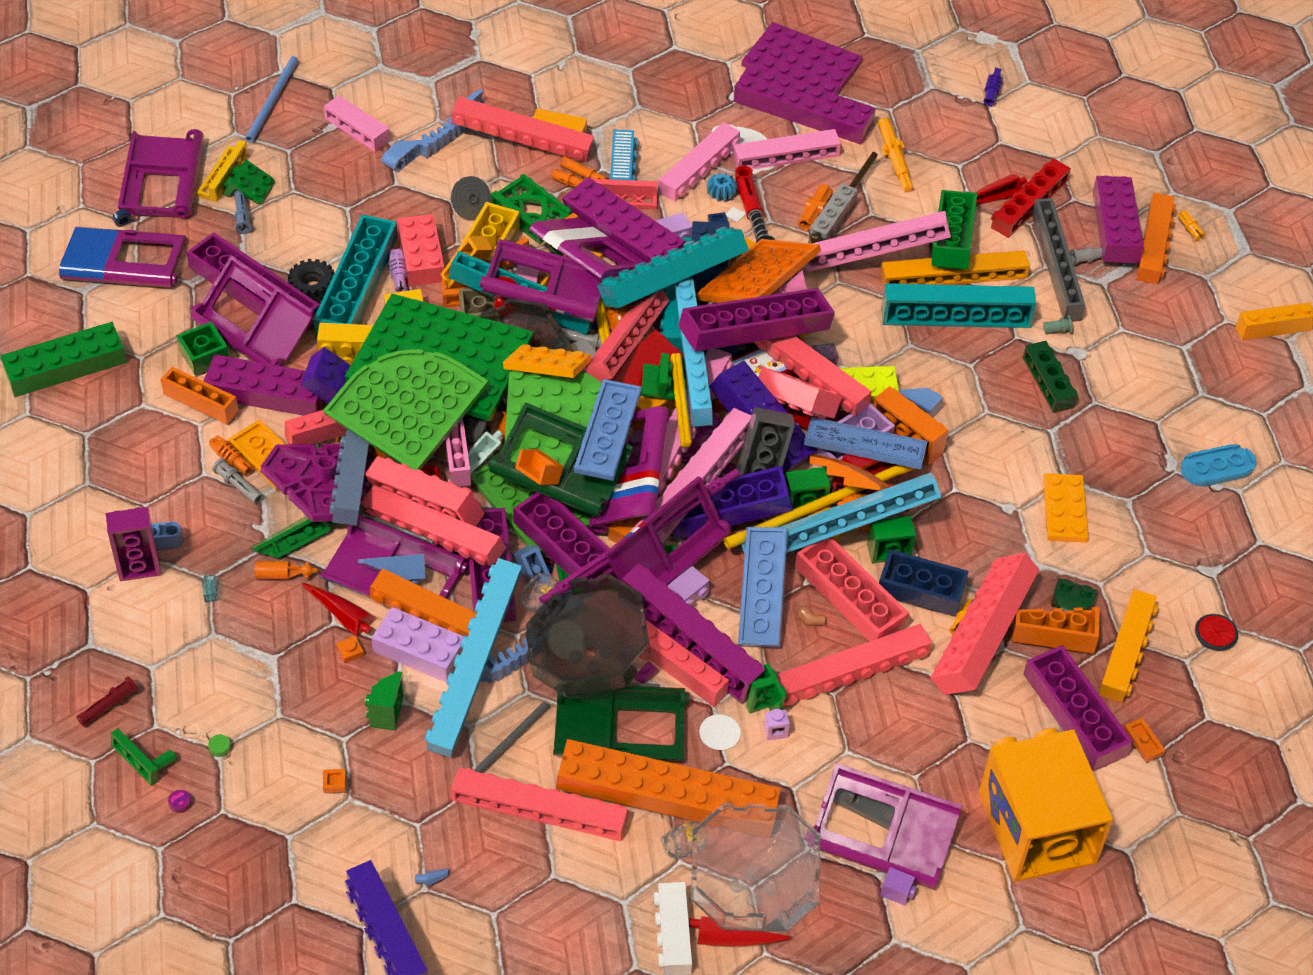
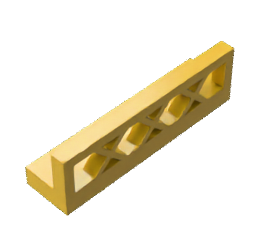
[197,140,248,202]

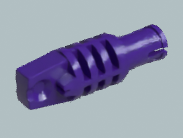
[983,67,1003,106]

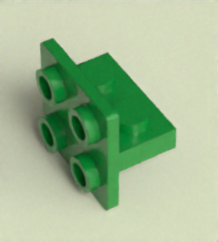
[641,353,675,400]
[746,663,787,713]

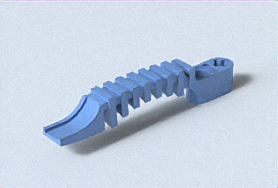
[382,89,484,172]
[480,590,585,683]

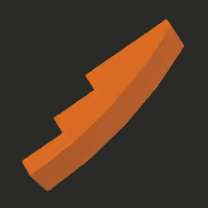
[809,455,889,490]

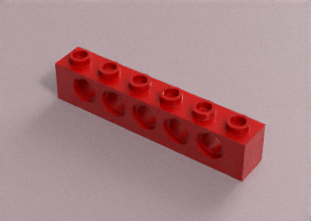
[991,158,1071,238]

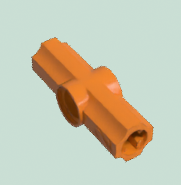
[798,184,833,231]

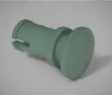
[1043,315,1073,334]

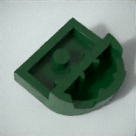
[1051,578,1098,611]

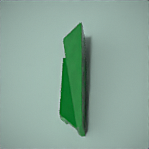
[250,516,338,558]

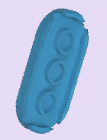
[1180,444,1256,487]

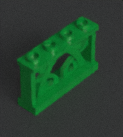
[491,173,572,245]

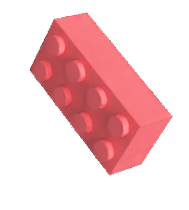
[397,214,444,287]
[758,367,842,419]

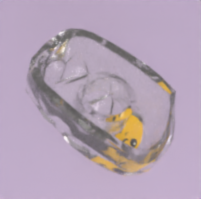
[520,573,559,614]
[660,820,707,859]

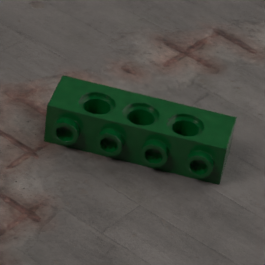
[1023,341,1078,413]

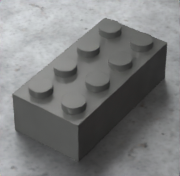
[736,407,795,476]

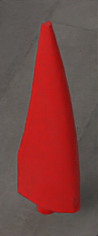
[975,174,1027,205]
[302,583,375,636]
[689,916,790,947]

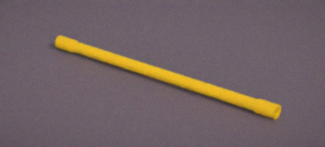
[724,465,915,549]

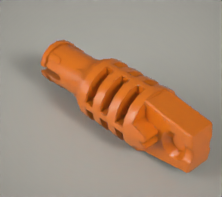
[209,435,254,476]

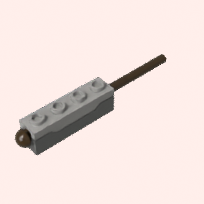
[808,152,878,244]

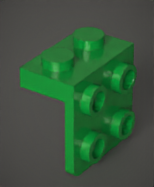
[222,159,275,204]

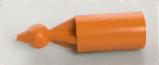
[254,561,318,579]

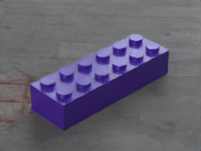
[709,360,818,475]
[673,466,793,540]
[344,860,428,975]

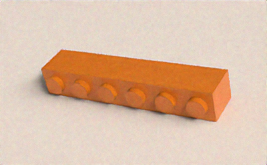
[1136,192,1177,284]
[370,568,477,637]

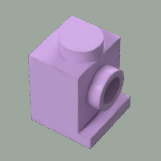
[763,709,790,741]

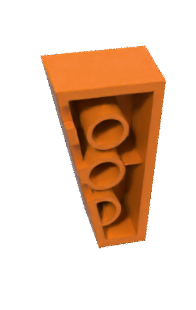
[1012,607,1100,654]

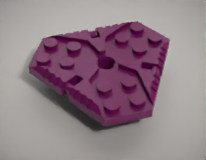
[260,444,376,522]

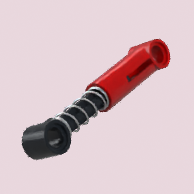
[734,165,775,243]

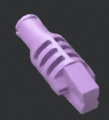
[389,249,407,292]

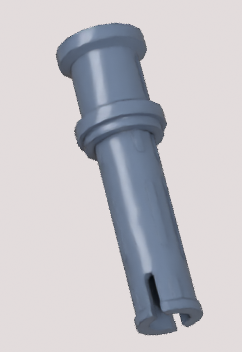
[233,189,252,234]

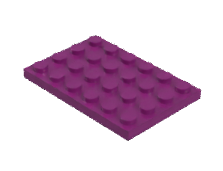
[741,22,863,95]

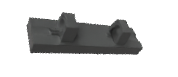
[833,789,895,830]

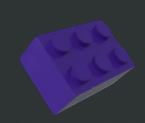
[301,347,351,404]

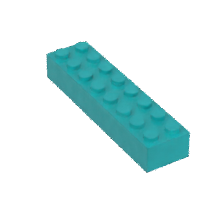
[313,214,398,335]
[597,227,749,308]
[881,283,1036,328]

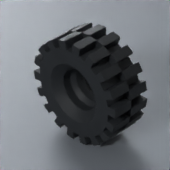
[288,259,334,304]

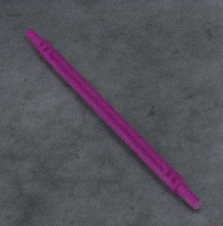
[539,469,740,605]

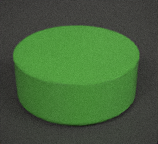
[208,734,231,757]

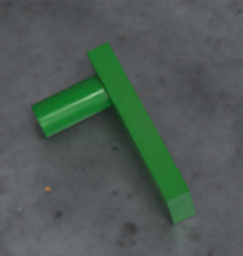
[111,728,177,786]

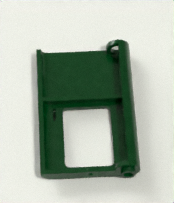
[488,402,633,518]
[553,682,689,761]

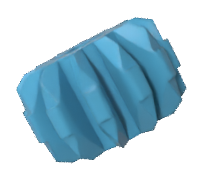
[707,172,737,202]

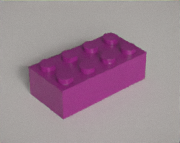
[106,507,161,582]

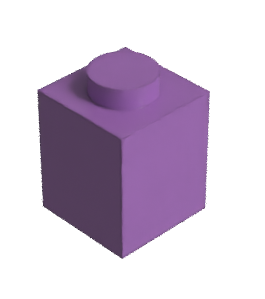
[880,867,917,906]

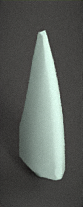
[448,430,503,481]

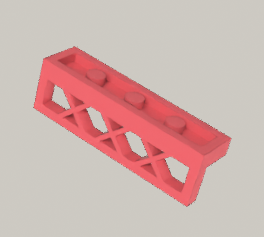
[593,179,657,210]

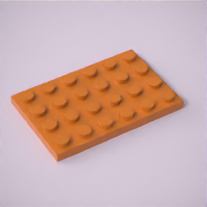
[696,239,821,303]

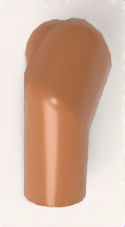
[797,606,825,626]

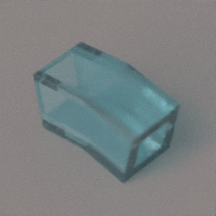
[202,575,219,603]

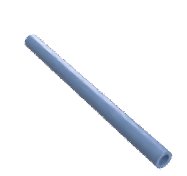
[245,56,299,143]

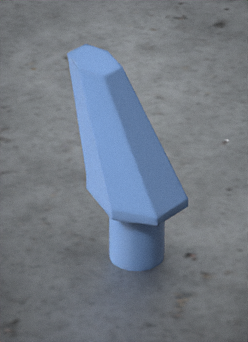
[415,868,449,887]

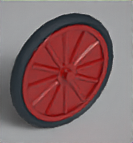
[1195,614,1238,650]

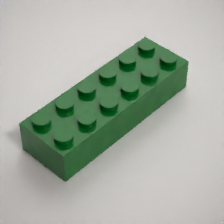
[931,190,977,270]
[0,321,127,398]

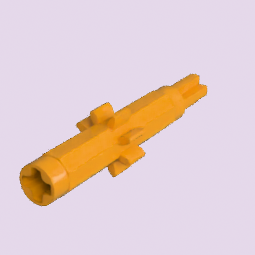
[877,118,913,193]

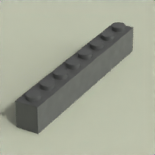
[1032,198,1085,320]

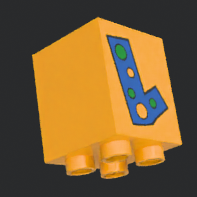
[979,728,1113,882]

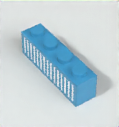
[610,129,638,181]

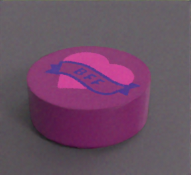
[168,790,191,813]

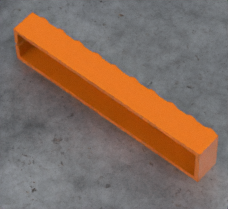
[556,739,781,838]

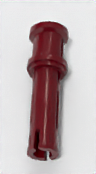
[76,676,139,727]

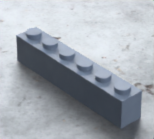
[329,430,369,526]

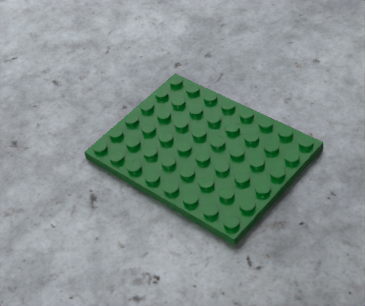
[345,293,534,421]

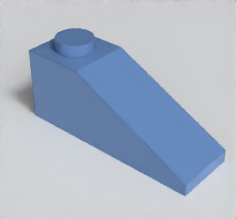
[358,554,425,583]

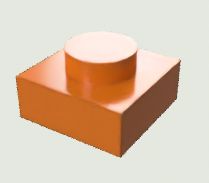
[336,636,364,663]
[323,769,346,793]

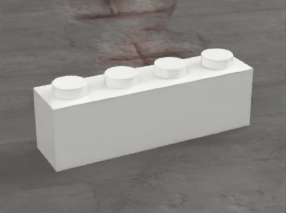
[654,882,692,975]

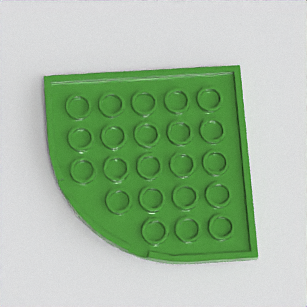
[323,349,489,470]
[505,370,602,467]

